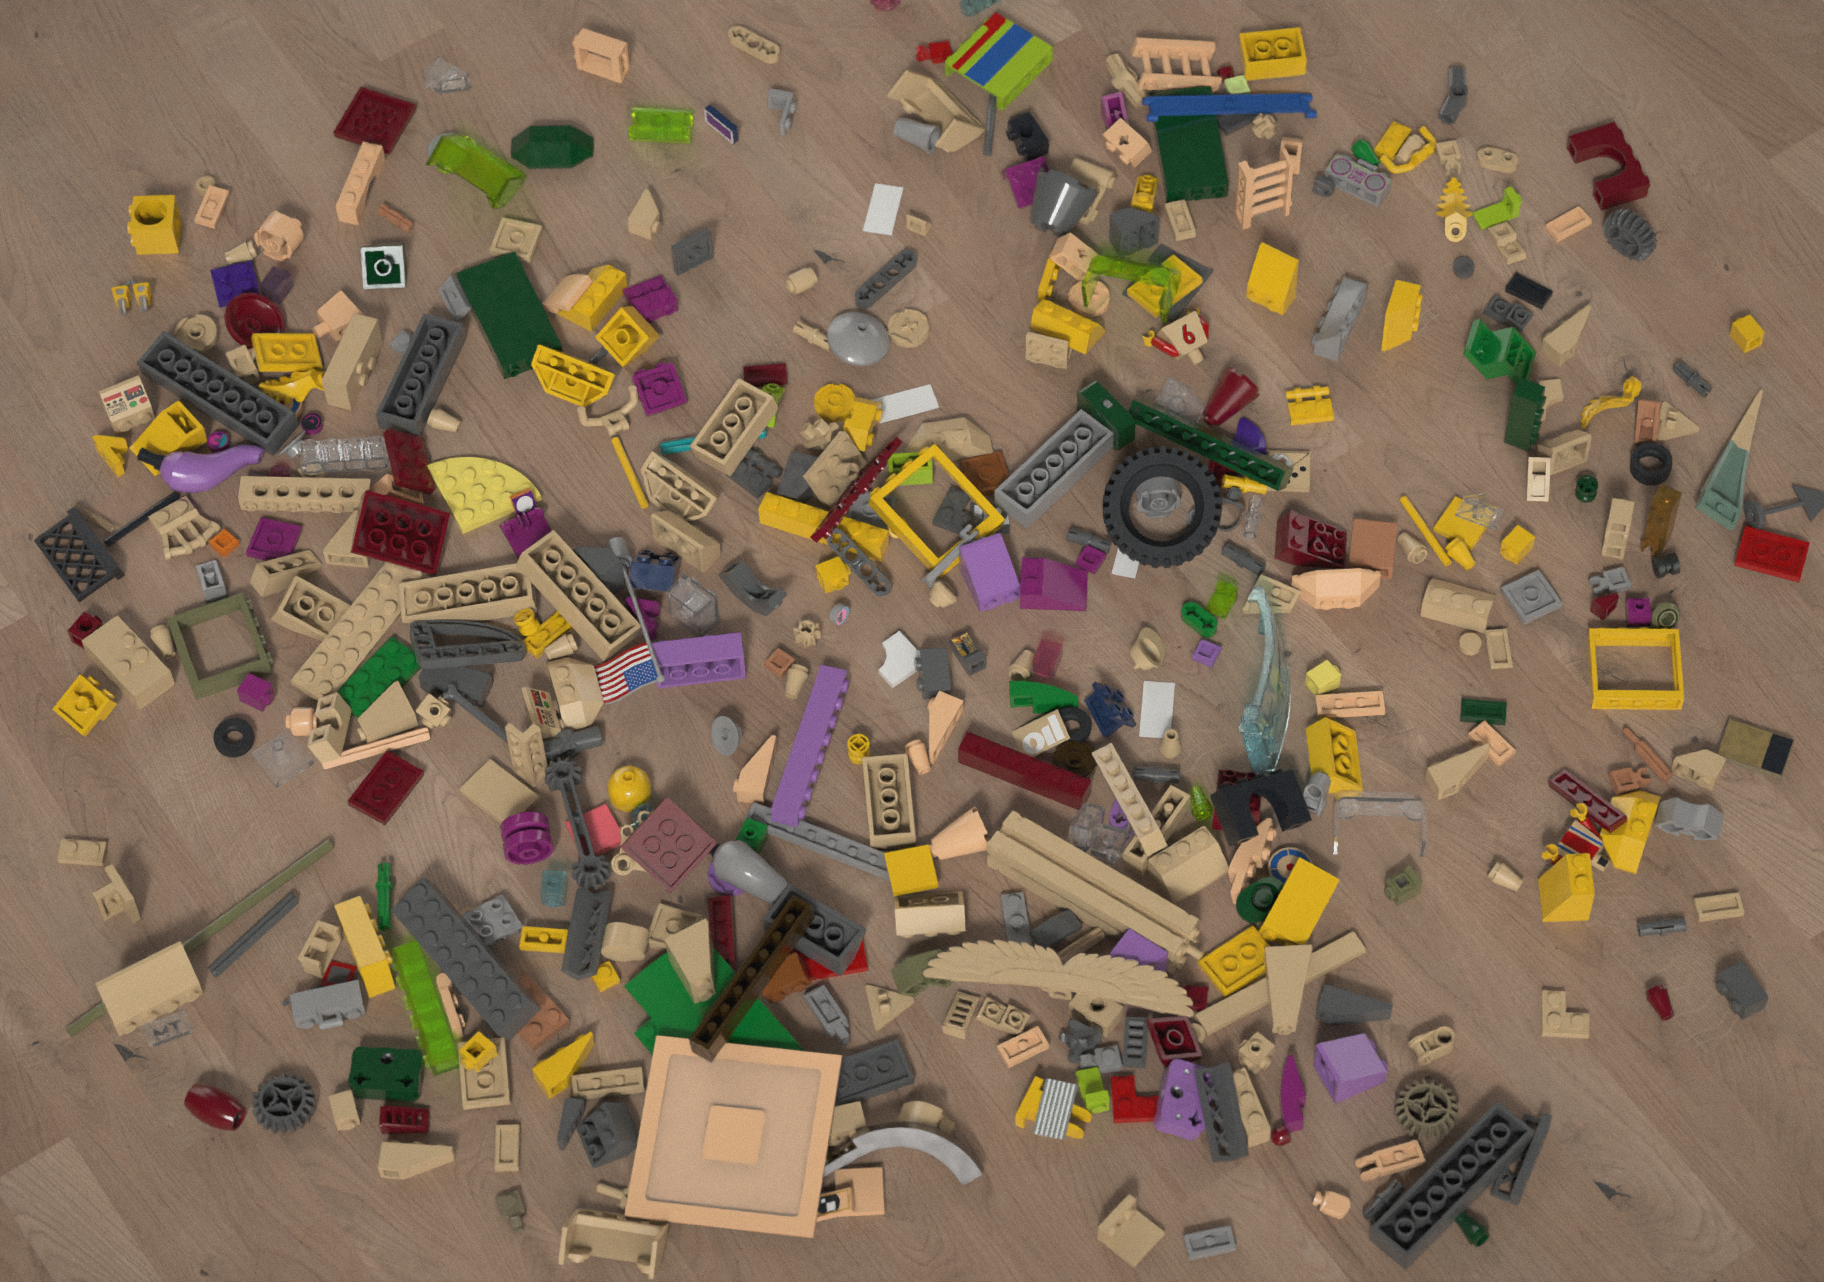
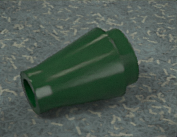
[1455,1212,1490,1247]

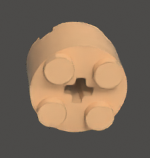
[254,211,304,261]

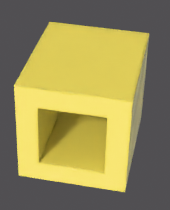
[1305,660,1341,696]

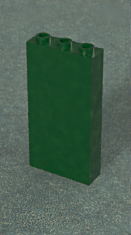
[1149,86,1229,203]
[456,251,563,379]

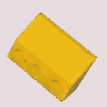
[557,264,628,332]
[1381,280,1424,351]
[1030,299,1105,355]
[1306,717,1363,794]

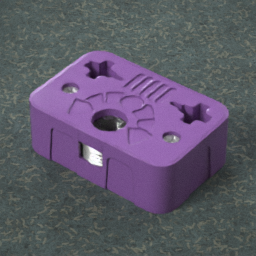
[1154,1059,1211,1140]

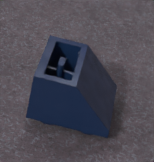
[630,550,682,592]

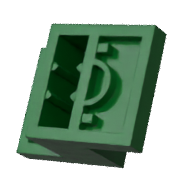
[1463,319,1537,384]

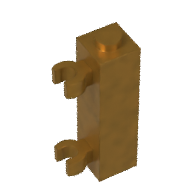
[1641,484,1682,557]

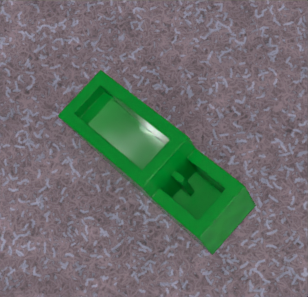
[1009,681,1078,714]

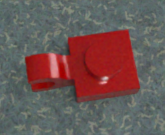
[916,41,952,64]

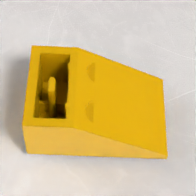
[130,400,207,477]

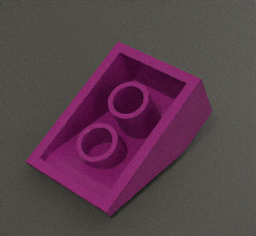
[1020,557,1088,611]

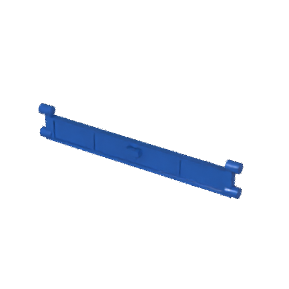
[1142,93,1317,122]

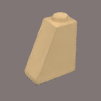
[323,510,371,568]
[356,681,418,743]

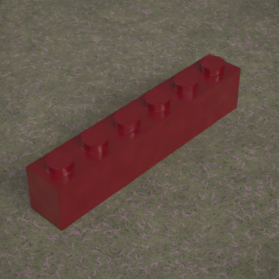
[958,731,1091,812]

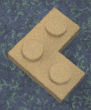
[1541,990,1590,1039]

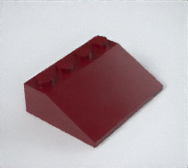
[350,490,450,576]

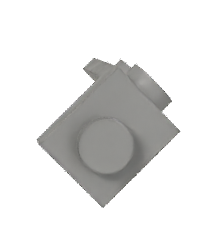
[767,89,797,137]

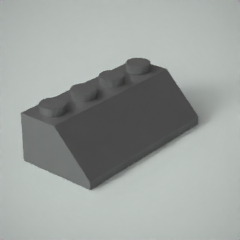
[763,884,866,976]

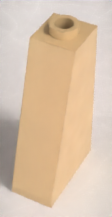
[1264,944,1312,1035]

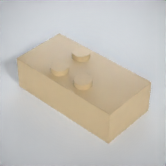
[322,313,383,411]
[690,378,779,476]
[82,615,175,711]
[862,754,916,851]

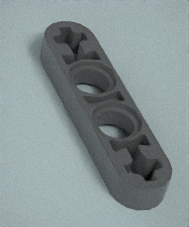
[855,249,917,309]
[826,528,892,596]

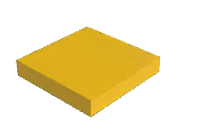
[1433,496,1494,551]
[884,844,939,897]

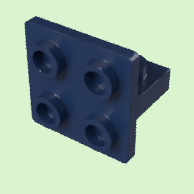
[1084,682,1136,738]

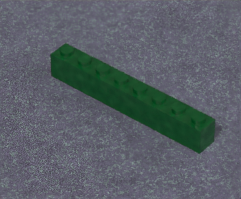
[1128,397,1294,491]

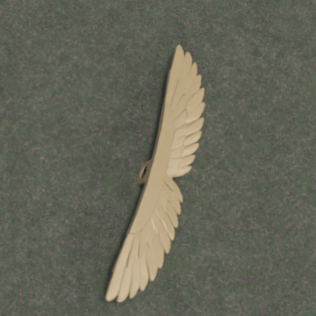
[923,940,1194,1017]

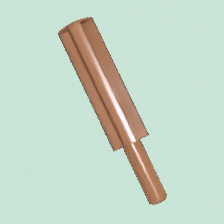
[1623,727,1674,782]

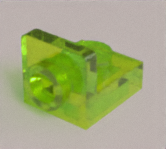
[1206,580,1238,620]

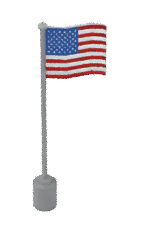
[594,537,665,705]

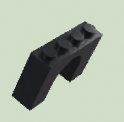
[1210,768,1312,847]

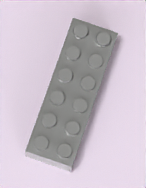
[995,410,1114,529]

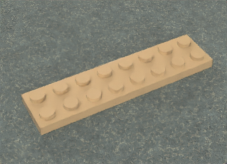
[291,563,431,701]

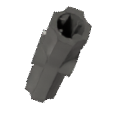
[1438,66,1468,125]

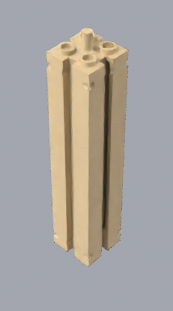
[987,810,1204,975]

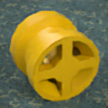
[513,608,540,636]

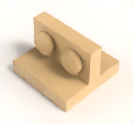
[92,864,141,924]

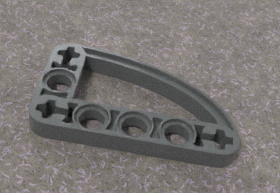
[410,619,526,669]

